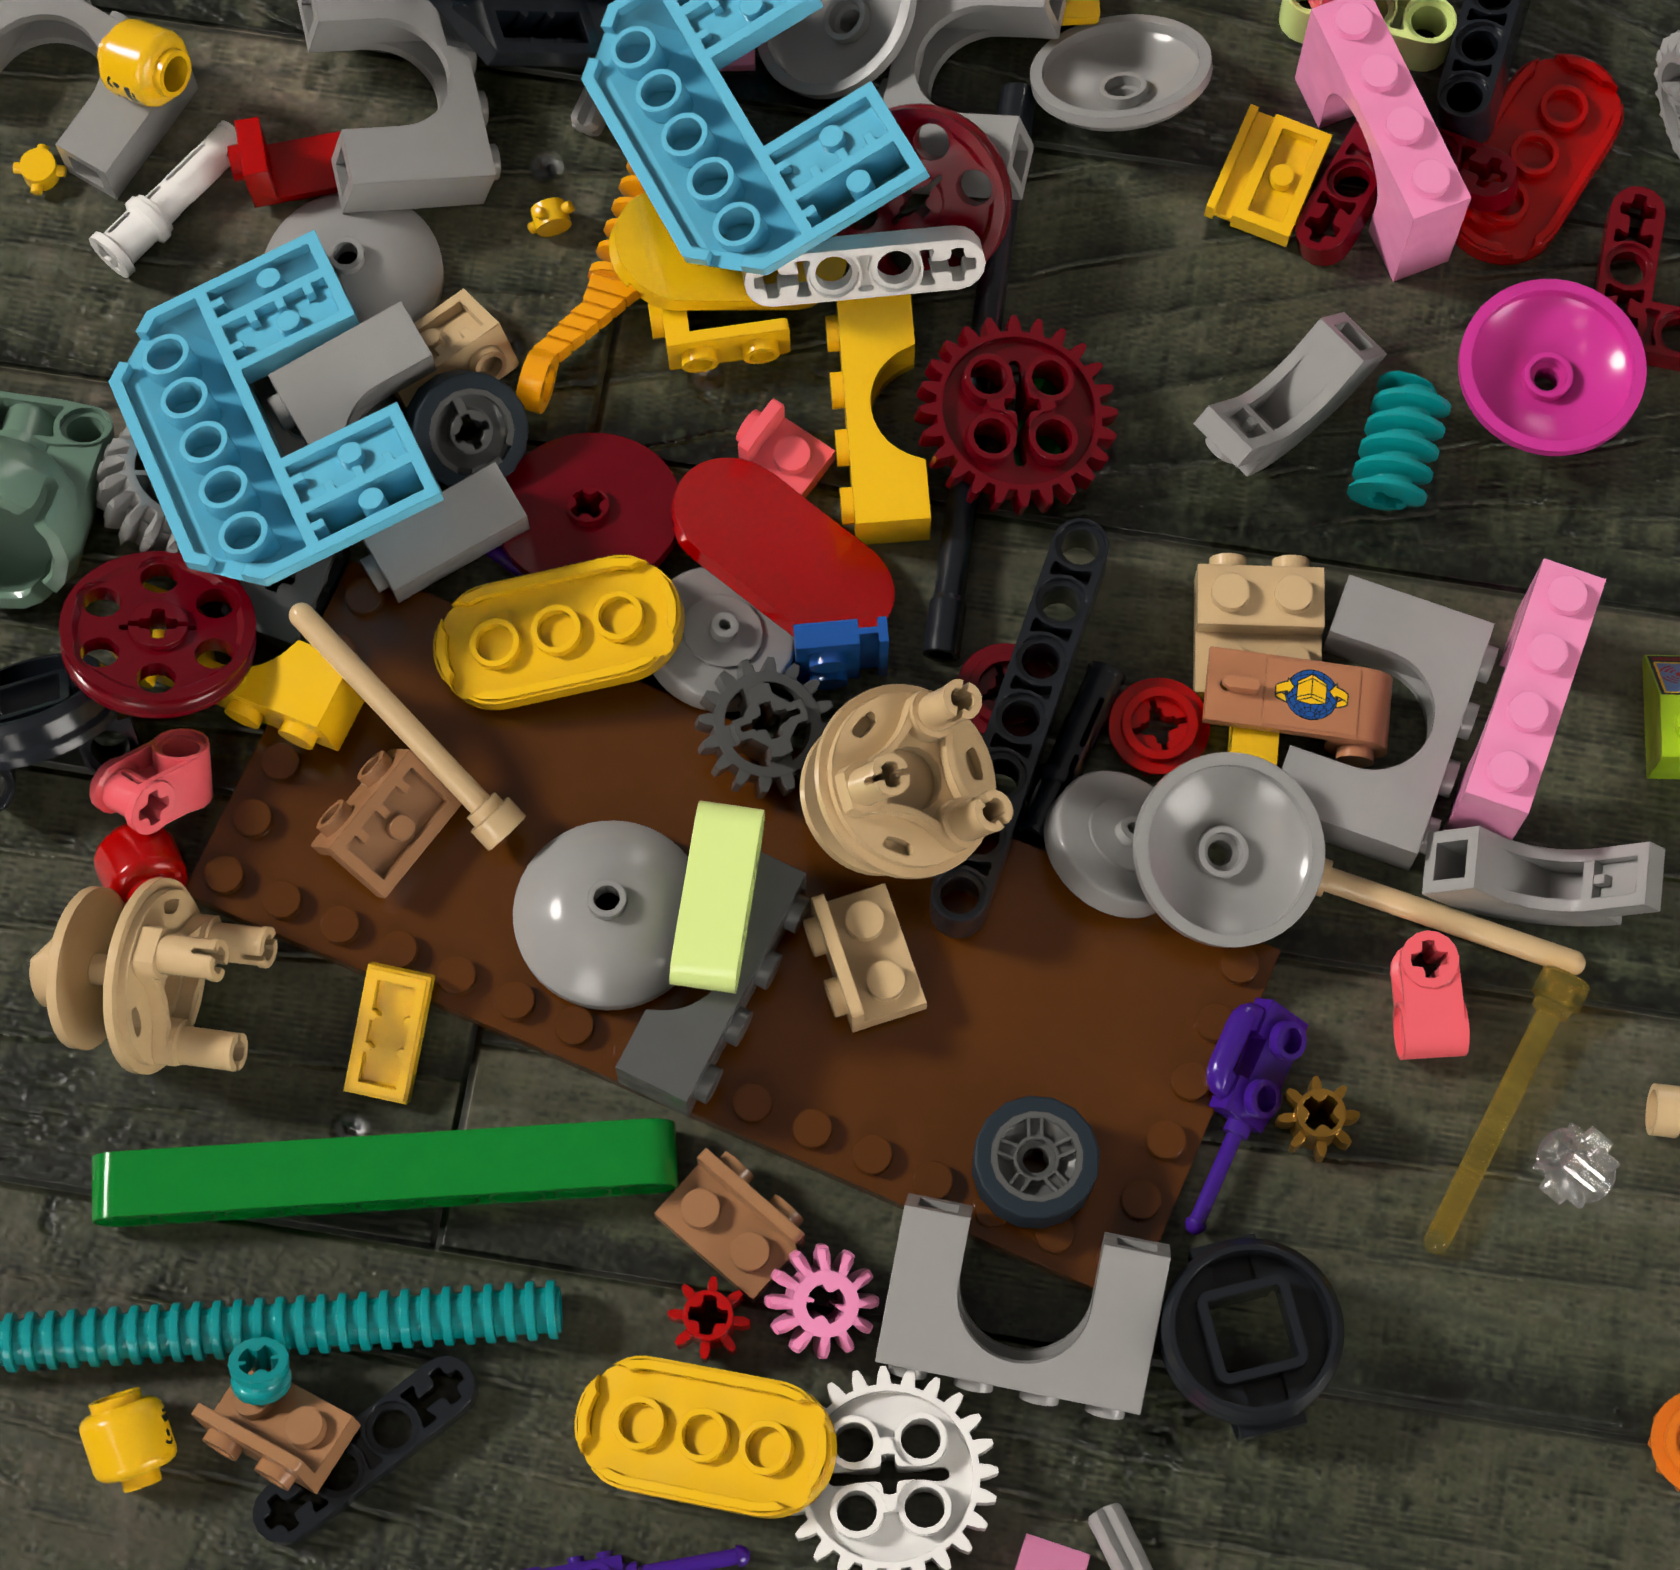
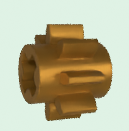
[1275,1076,1360,1163]

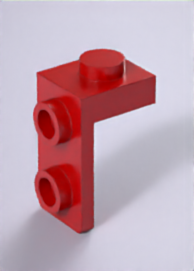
[227,117,355,208]

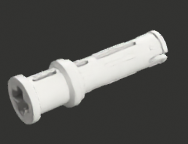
[89,120,238,278]

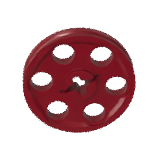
[836,103,1012,275]
[59,551,256,719]

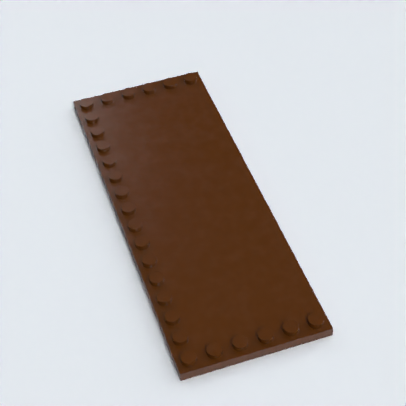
[186,561,1281,1292]

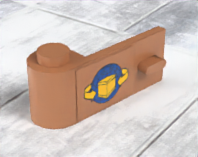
[1202,646,1393,768]

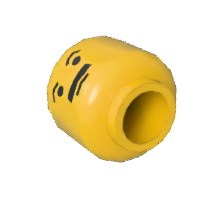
[97,19,192,107]
[79,1387,177,1493]

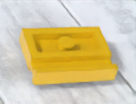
[1204,104,1333,247]

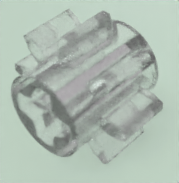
[1533,1123,1620,1209]

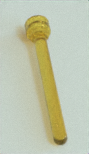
[1423,965,1591,1255]

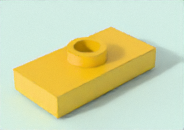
[343,962,436,1105]

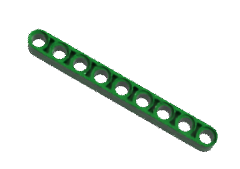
[92,1118,679,1227]

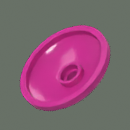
[1458,279,1647,456]

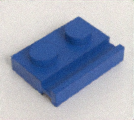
[793,616,889,690]

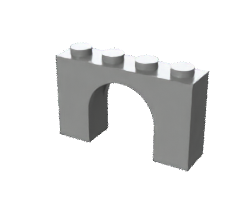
[0,0,199,200]
[297,0,501,214]
[878,0,1067,200]
[266,301,530,603]
[1281,574,1499,871]
[875,1193,1171,1420]

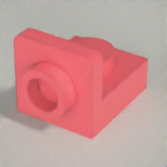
[736,398,835,498]

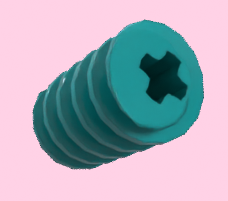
[1347,371,1452,511]

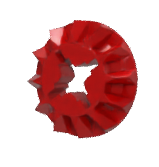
[1108,678,1210,777]

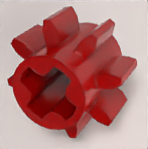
[667,1276,751,1363]

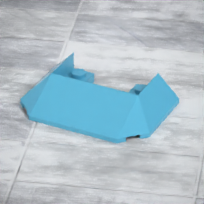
[581,0,930,276]
[108,230,444,586]

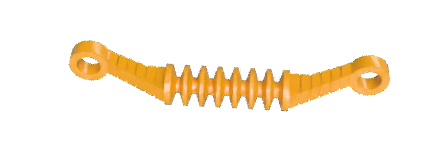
[516,162,645,415]

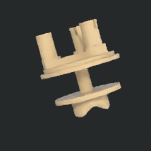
[800,679,1013,879]
[29,877,278,1075]

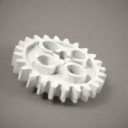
[790,1366,999,1570]

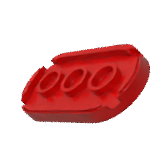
[1455,54,1624,265]
[671,457,895,637]

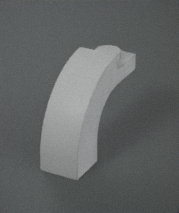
[1193,312,1387,477]
[1422,826,1665,926]

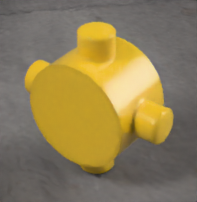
[13,144,67,196]
[527,197,575,237]

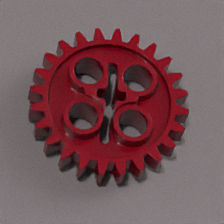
[914,315,1118,516]

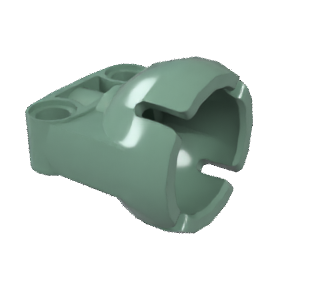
[0,391,115,609]

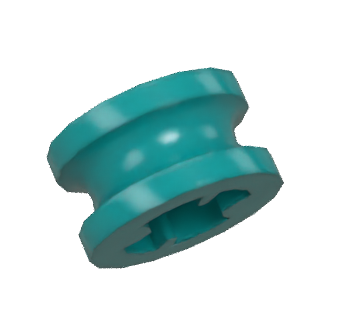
[228,1337,292,1405]

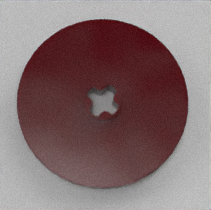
[501,433,678,575]

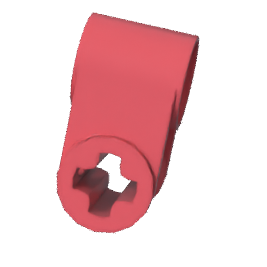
[89,728,213,835]
[1390,930,1470,1060]

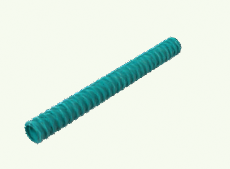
[0,1280,563,1373]

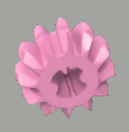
[764,1243,879,1359]

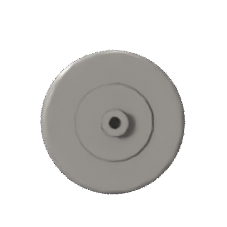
[653,567,795,712]
[1044,770,1156,918]

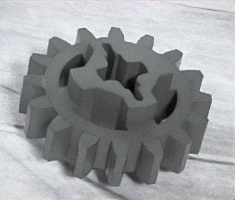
[694,657,833,799]

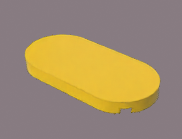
[609,192,847,311]
[433,555,685,710]
[574,1356,837,1519]

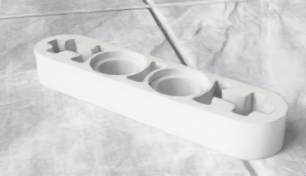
[742,225,986,307]

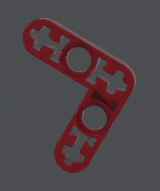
[1295,120,1518,266]
[1594,186,1680,372]

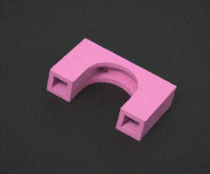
[1295,0,1472,282]
[1443,558,1606,840]

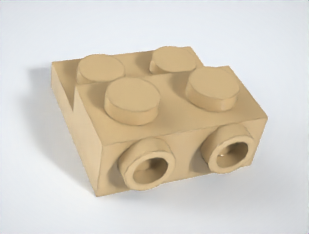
[1193,553,1325,700]

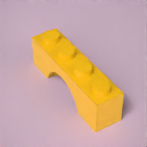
[825,294,931,545]
[110,582,365,751]

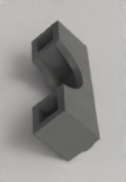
[615,851,811,1117]

